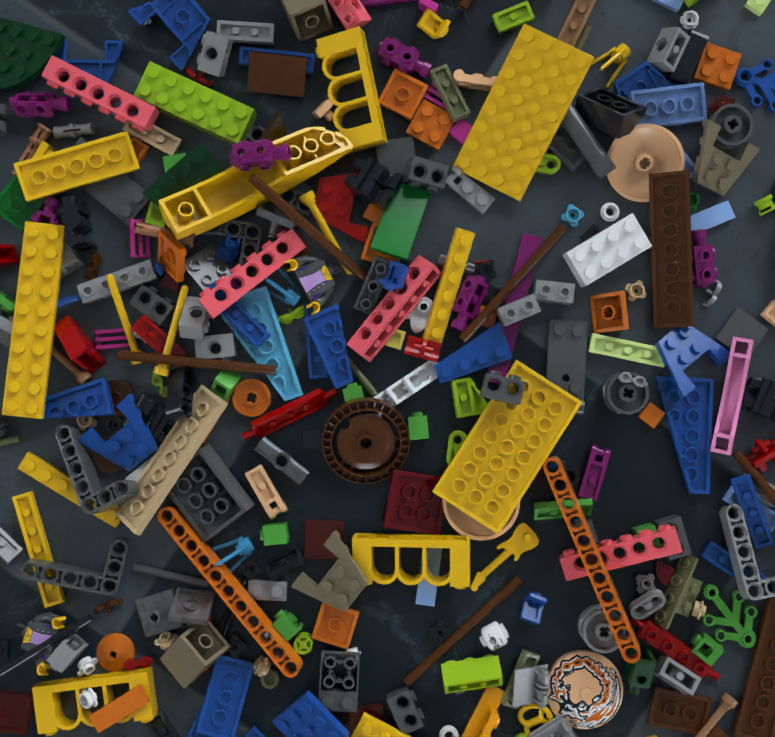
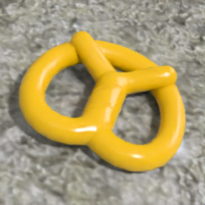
[517,703,554,737]

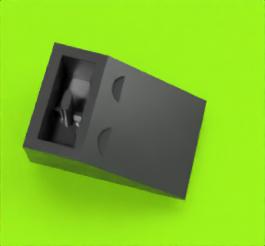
[318,650,360,712]

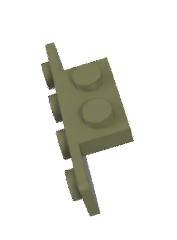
[652,555,703,630]

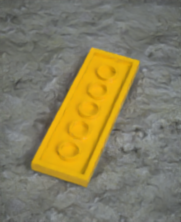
[14,131,141,202]

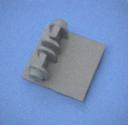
[185,244,232,291]
[512,664,550,708]

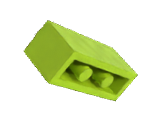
[441,654,503,694]

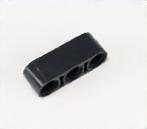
[668,28,710,85]
[165,366,195,422]

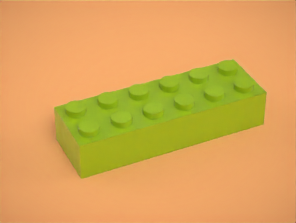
[133,61,257,145]

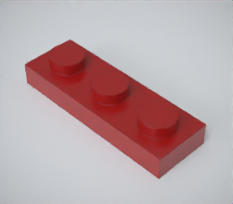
[130,314,187,367]

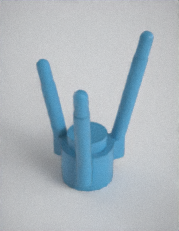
[265,267,303,307]
[212,536,255,572]

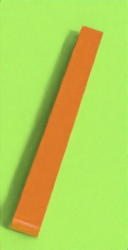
[543,456,641,663]
[157,505,303,678]

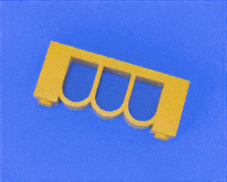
[315,26,388,155]
[352,533,470,589]
[32,667,158,736]

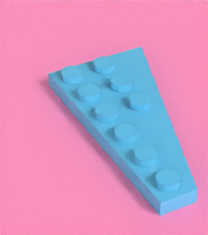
[220,286,304,401]

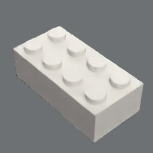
[562,213,652,287]

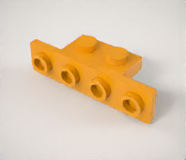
[461,686,505,737]

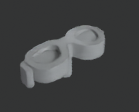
[702,280,722,308]
[617,372,648,388]

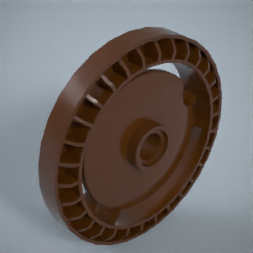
[322,397,410,484]

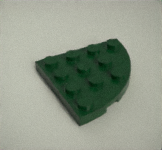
[0,17,66,90]
[142,142,225,207]

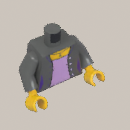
[284,255,342,315]
[14,612,66,676]

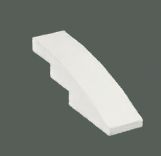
[373,361,438,416]

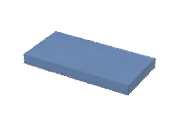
[628,82,707,127]

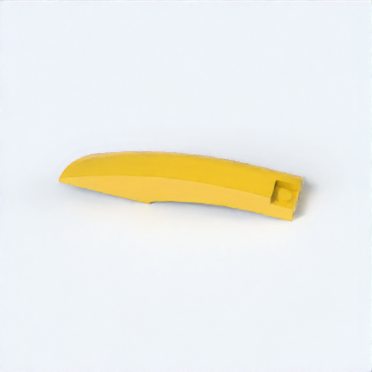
[158,127,354,240]

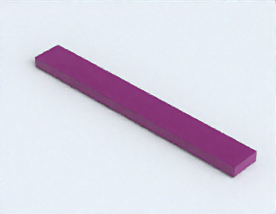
[487,233,542,384]

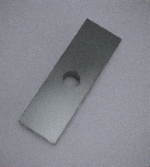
[353,255,391,315]

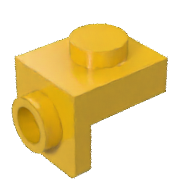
[416,9,451,39]

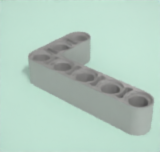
[719,504,775,600]

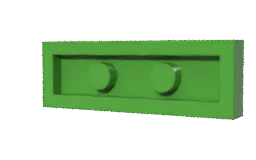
[533,498,593,520]

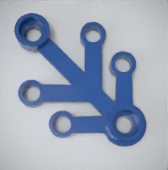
[734,59,775,113]

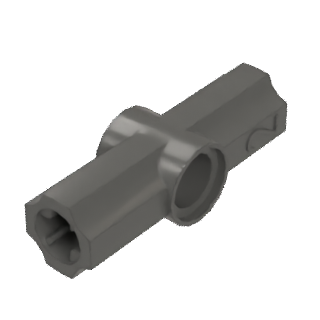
[254,436,310,485]

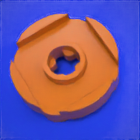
[232,379,271,417]

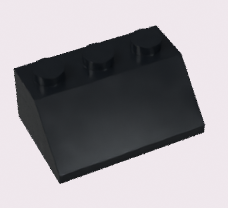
[575,87,647,139]

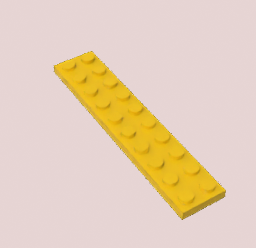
[2,221,66,419]

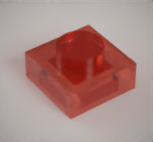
[710,95,735,111]

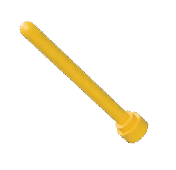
[299,190,352,275]
[106,274,142,365]
[153,285,189,377]

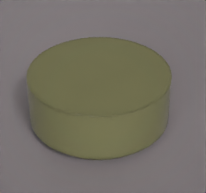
[260,668,280,689]

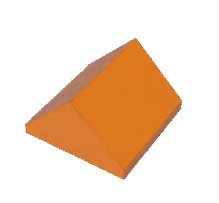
[590,290,629,334]

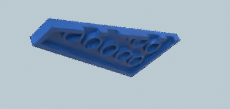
[654,376,714,494]

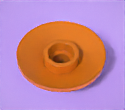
[96,633,135,672]

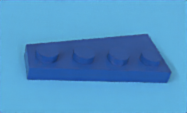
[303,303,353,389]
[434,322,513,384]
[42,377,115,420]

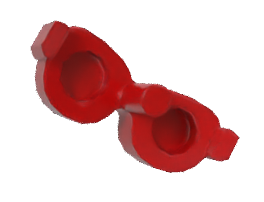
[186,66,213,87]
[123,656,153,671]

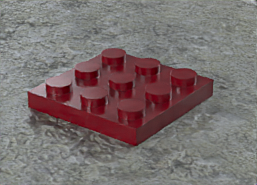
[383,469,444,535]

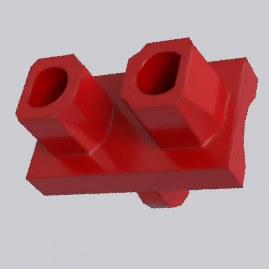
[404,335,442,362]
[745,439,775,473]

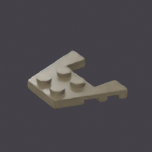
[692,119,760,196]
[291,530,369,612]

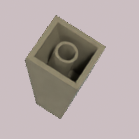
[280,0,334,43]
[160,621,231,689]

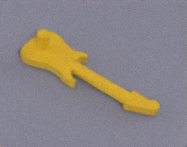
[470,522,539,591]

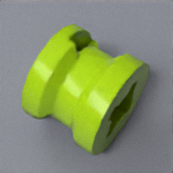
[754,194,775,216]
[293,632,314,655]

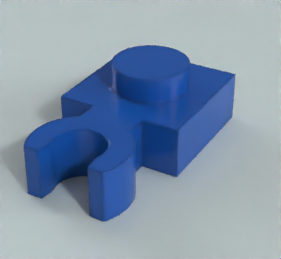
[214,233,241,264]

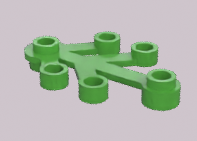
[701,583,758,648]

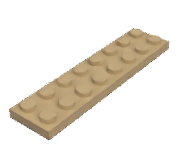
[115,384,228,536]

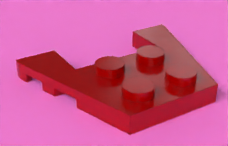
[313,172,369,244]

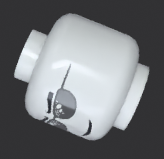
[479,621,509,651]

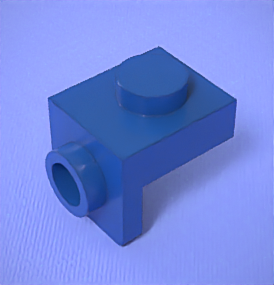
[377,260,410,291]
[519,592,548,625]

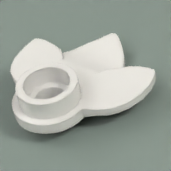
[406,296,433,333]

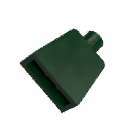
[624,645,657,695]

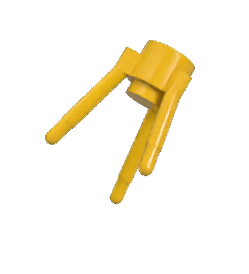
[592,43,631,88]

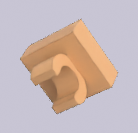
[312,99,334,122]

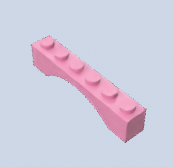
[710,336,754,455]

